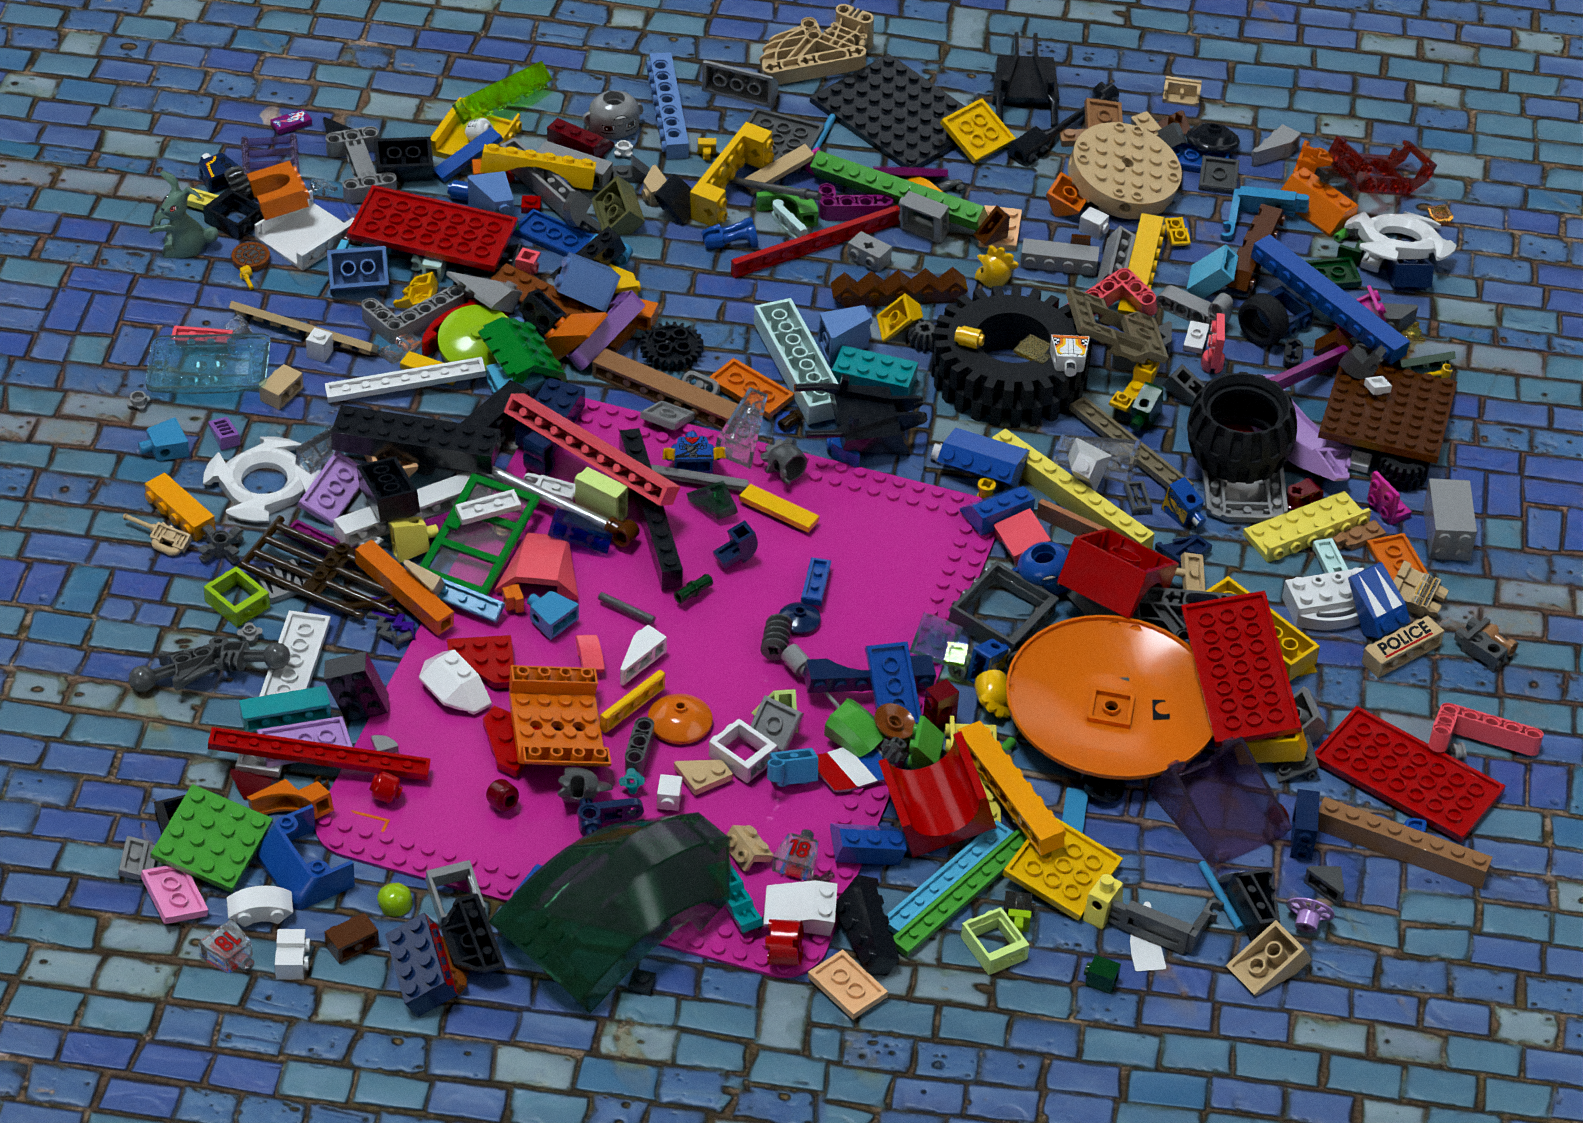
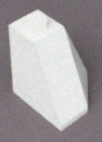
[1068,438,1112,492]

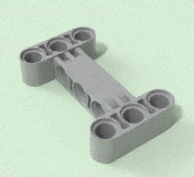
[325,126,397,204]

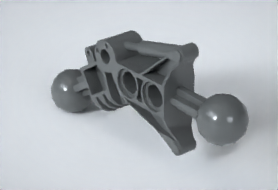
[128,636,291,693]

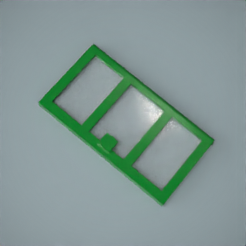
[420,473,541,596]

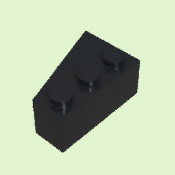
[1226,868,1280,941]

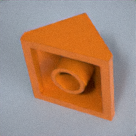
[1046,172,1087,217]

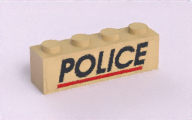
[1361,615,1444,678]

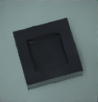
[628,968,656,996]

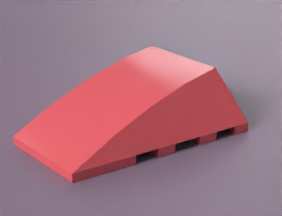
[495,533,578,600]

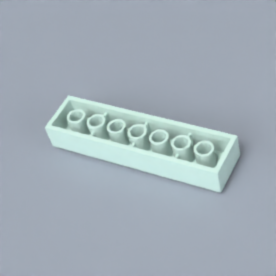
[754,298,838,425]

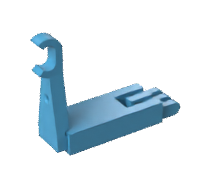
[1220,186,1309,241]

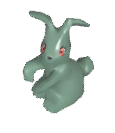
[149,171,219,258]

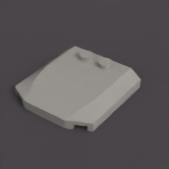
[1202,467,1288,523]

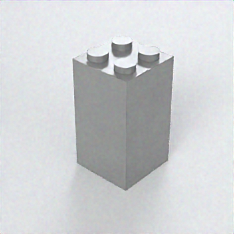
[1423,478,1477,561]

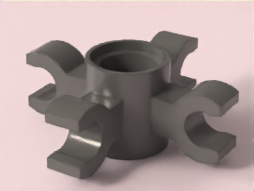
[198,524,244,564]

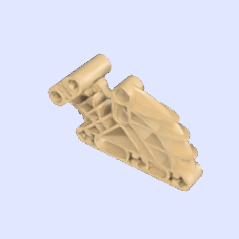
[759,4,874,85]

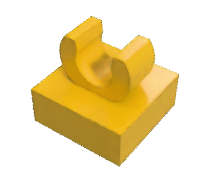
[697,138,716,160]

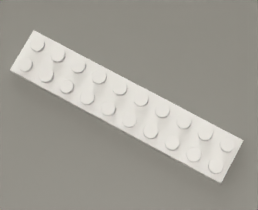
[235,610,331,778]

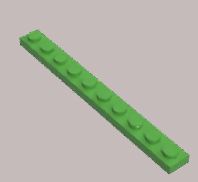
[893,827,1028,957]

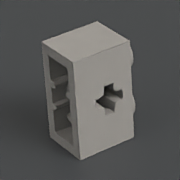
[847,231,892,272]

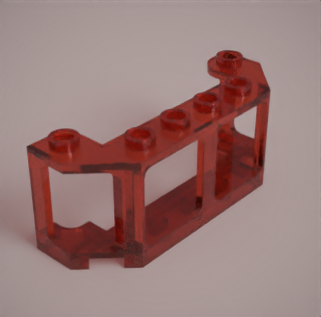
[1328,135,1437,195]

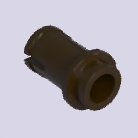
[777,409,803,432]

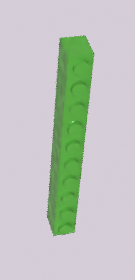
[810,150,988,231]

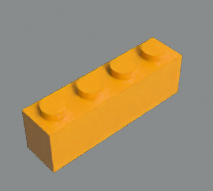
[144,472,216,542]

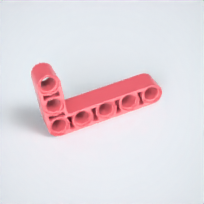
[1064,268,1158,316]
[1428,703,1544,756]

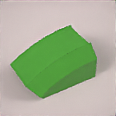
[824,698,886,757]

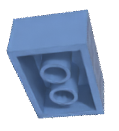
[327,246,389,292]

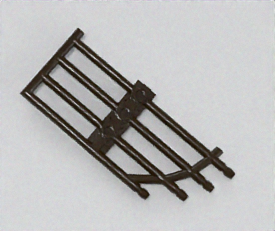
[237,515,399,620]

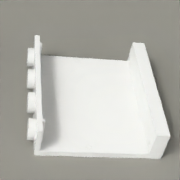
[254,190,354,271]

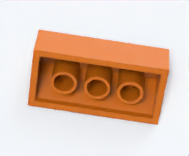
[1281,167,1358,237]

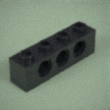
[550,226,627,282]

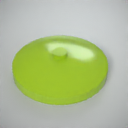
[438,305,508,374]

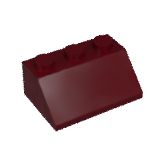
[547,118,614,158]

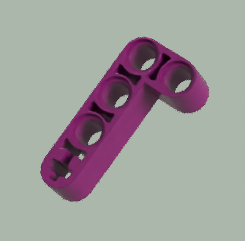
[818,183,893,221]

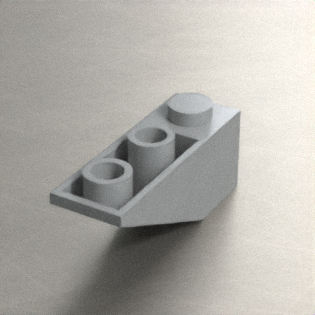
[1251,124,1301,167]

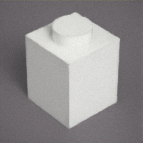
[1079,207,1110,239]
[306,328,333,363]
[657,774,682,811]

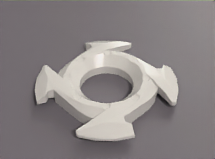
[1344,211,1457,261]
[203,437,321,523]

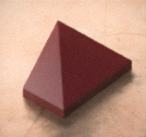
[230,769,279,800]

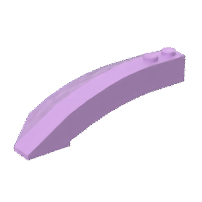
[1249,374,1352,481]

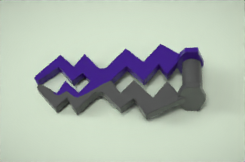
[363,597,415,649]

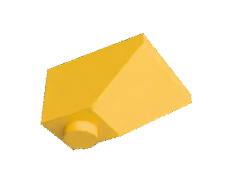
[876,293,923,343]

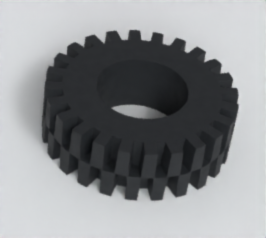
[931,286,1092,428]

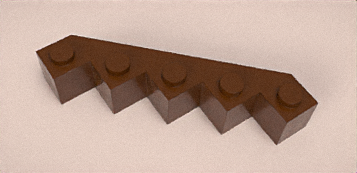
[1225,204,1286,294]
[830,267,968,308]

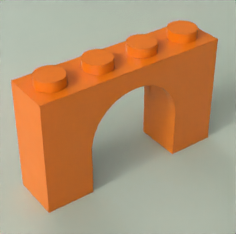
[246,160,310,220]

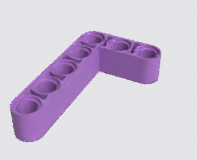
[566,290,645,371]

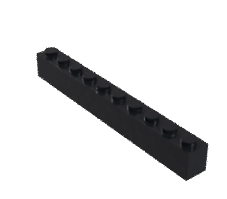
[619,428,683,590]

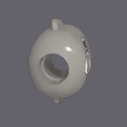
[583,90,643,139]

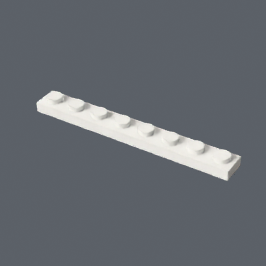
[325,357,486,403]

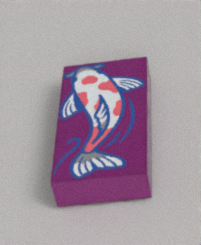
[270,109,312,135]

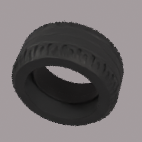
[1238,293,1289,346]

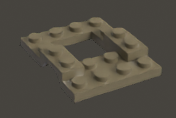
[1066,287,1169,364]

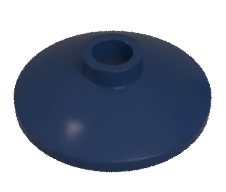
[779,602,821,634]

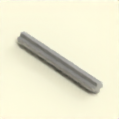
[651,464,749,491]

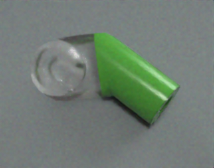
[1333,228,1360,242]
[1001,737,1017,761]

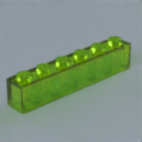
[452,61,553,125]

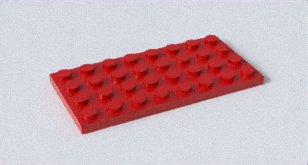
[347,185,518,272]
[1181,591,1302,747]
[1315,705,1506,843]

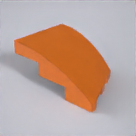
[1292,140,1338,184]

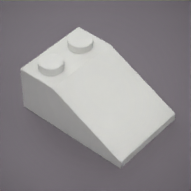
[763,880,838,936]

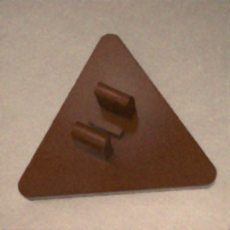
[1157,110,1190,136]

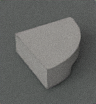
[371,735,399,753]

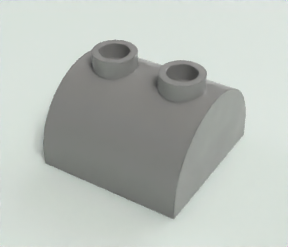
[1293,686,1326,743]

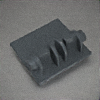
[1273,735,1319,783]

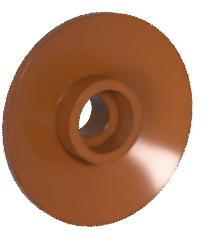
[874,703,916,740]

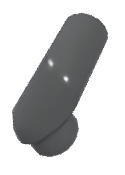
[936,179,965,192]

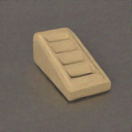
[403,560,445,597]

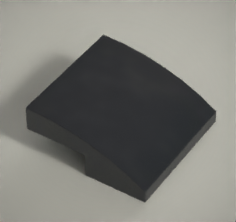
[654,174,692,225]

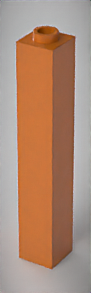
[355,539,454,636]

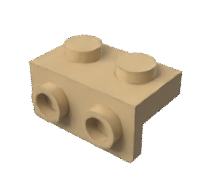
[723,825,774,871]

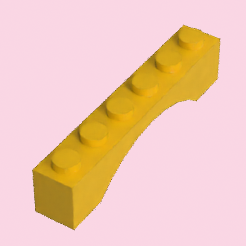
[480,144,596,190]

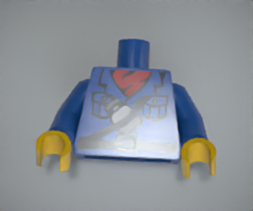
[662,431,726,473]

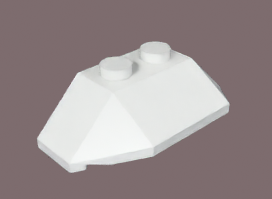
[419,649,492,715]

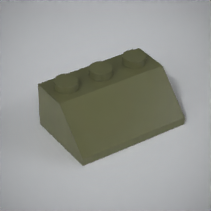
[591,175,645,235]

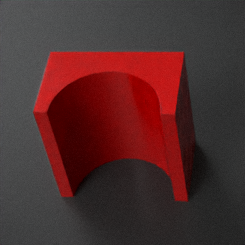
[1057,528,1179,619]
[878,731,997,858]

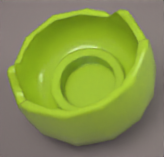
[377,882,413,917]

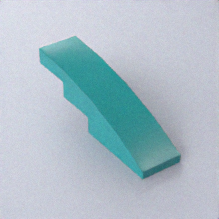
[707,860,763,933]

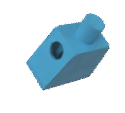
[138,417,189,461]
[527,591,579,640]

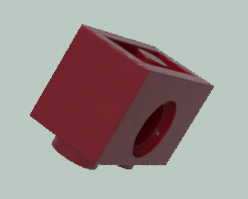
[923,679,959,730]

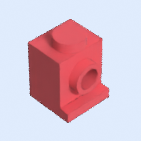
[515,247,541,276]

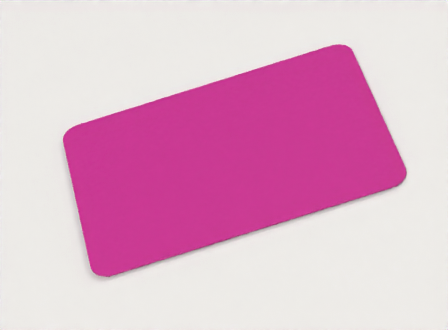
[315,398,996,978]

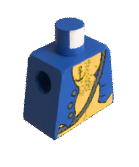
[1161,477,1206,527]
[966,639,1011,684]

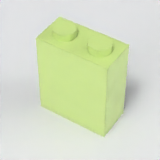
[574,467,628,522]

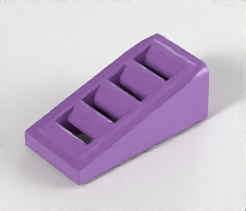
[208,417,240,450]

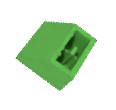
[907,715,944,770]

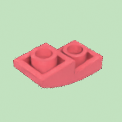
[575,635,605,673]

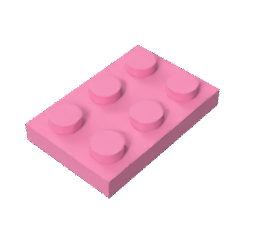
[141,865,208,924]

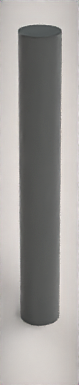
[598,592,656,624]

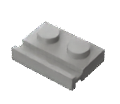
[117,836,156,881]

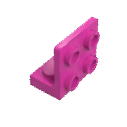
[1367,471,1412,525]

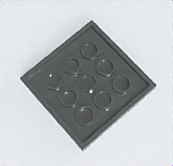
[746,107,824,174]

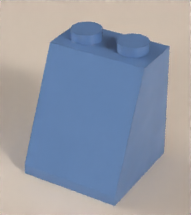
[468,171,514,217]
[554,252,621,312]
[818,305,873,367]

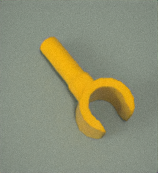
[239,265,254,290]
[1424,364,1453,378]

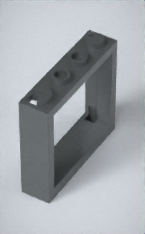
[948,561,1059,659]

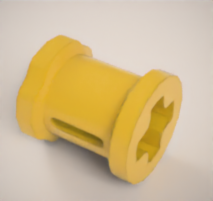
[977,477,996,499]

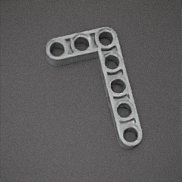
[361,285,465,344]

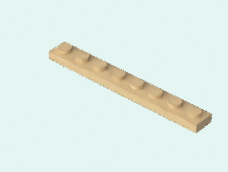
[229,301,379,355]

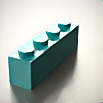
[239,685,331,733]

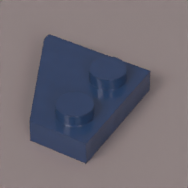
[1155,534,1212,568]

